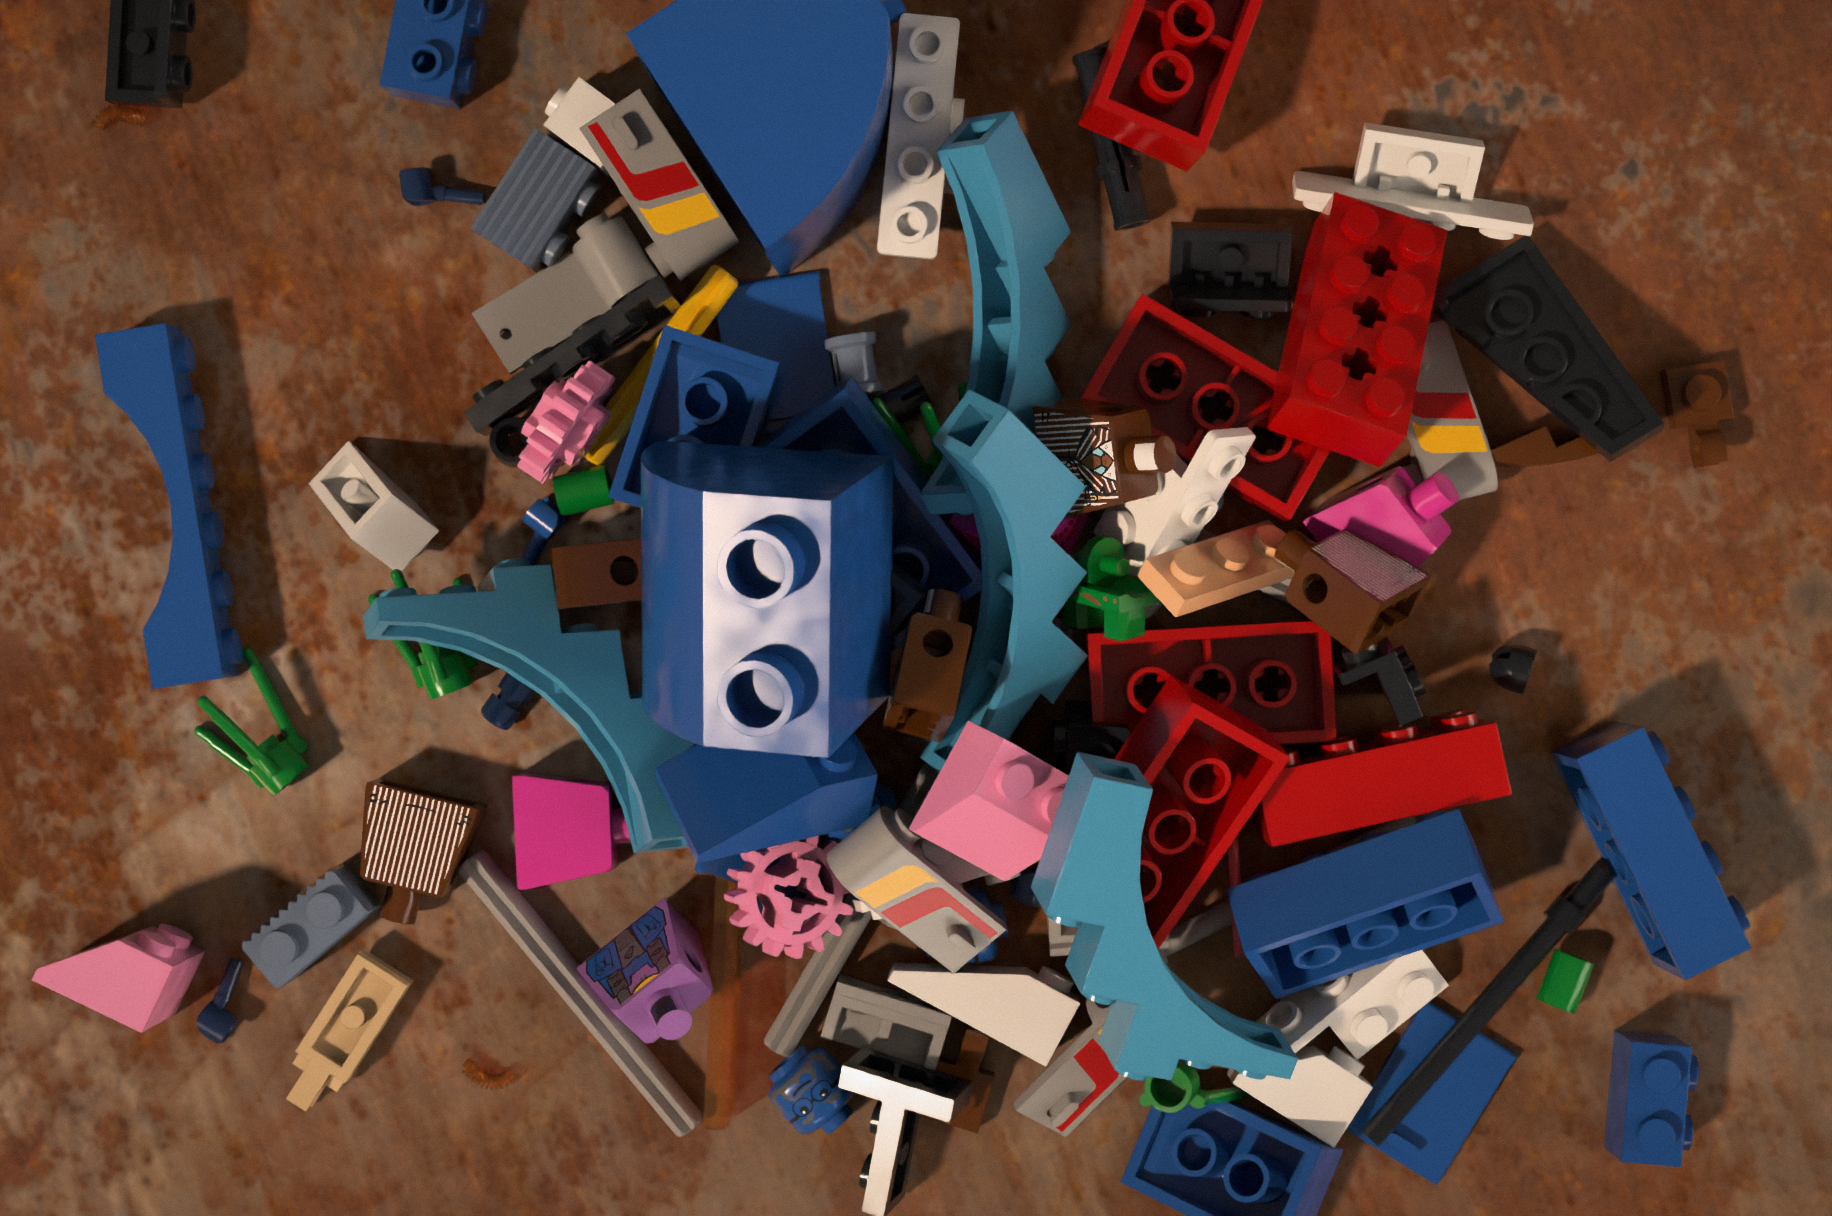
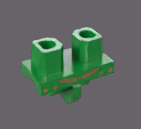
[1062,535,1161,641]

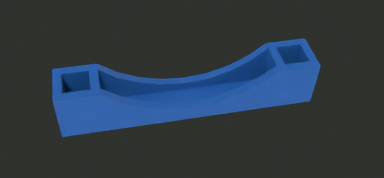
[95,323,243,689]

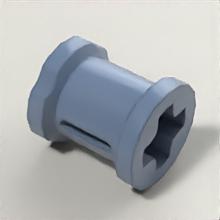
[824,332,885,396]

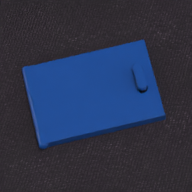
[717,271,835,435]
[1346,1001,1517,1185]

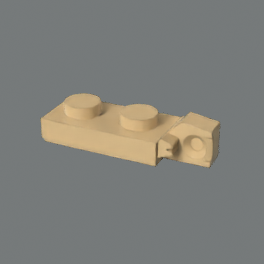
[286,949,413,1111]

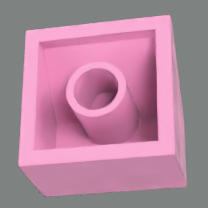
[909,721,1069,881]
[32,923,206,1033]

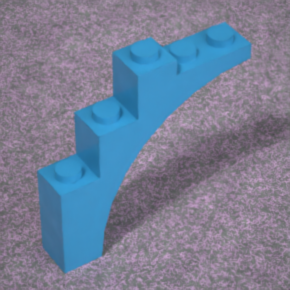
[920,111,1072,515]
[920,390,1088,772]
[363,558,695,853]
[1031,752,1298,1081]

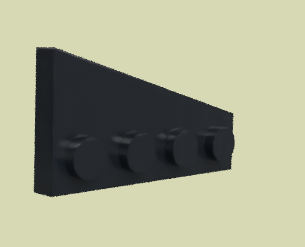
[1432,235,1664,462]
[464,275,681,436]

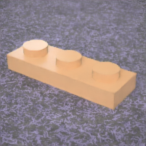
[1137,520,1295,618]

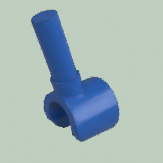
[522,497,565,566]

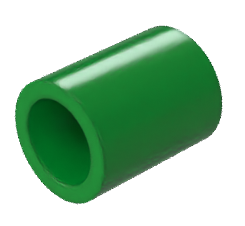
[552,464,615,517]
[1536,948,1595,1014]

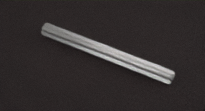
[764,762,939,1057]
[458,850,703,1137]

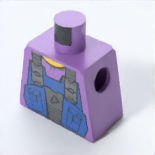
[577,897,713,1043]

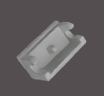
[820,973,952,1071]

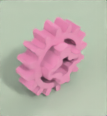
[517,360,615,484]
[724,836,854,959]

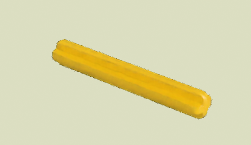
[584,265,738,465]

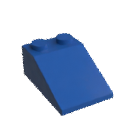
[608,325,780,508]
[655,732,878,864]
[1121,1086,1344,1216]

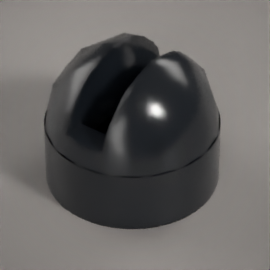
[489,417,528,468]
[1489,643,1537,695]

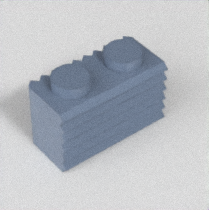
[470,128,602,273]
[242,864,382,989]

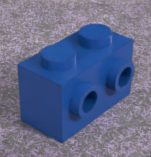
[380,0,488,109]
[1604,1030,1699,1167]

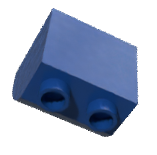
[625,0,907,277]
[641,441,894,758]

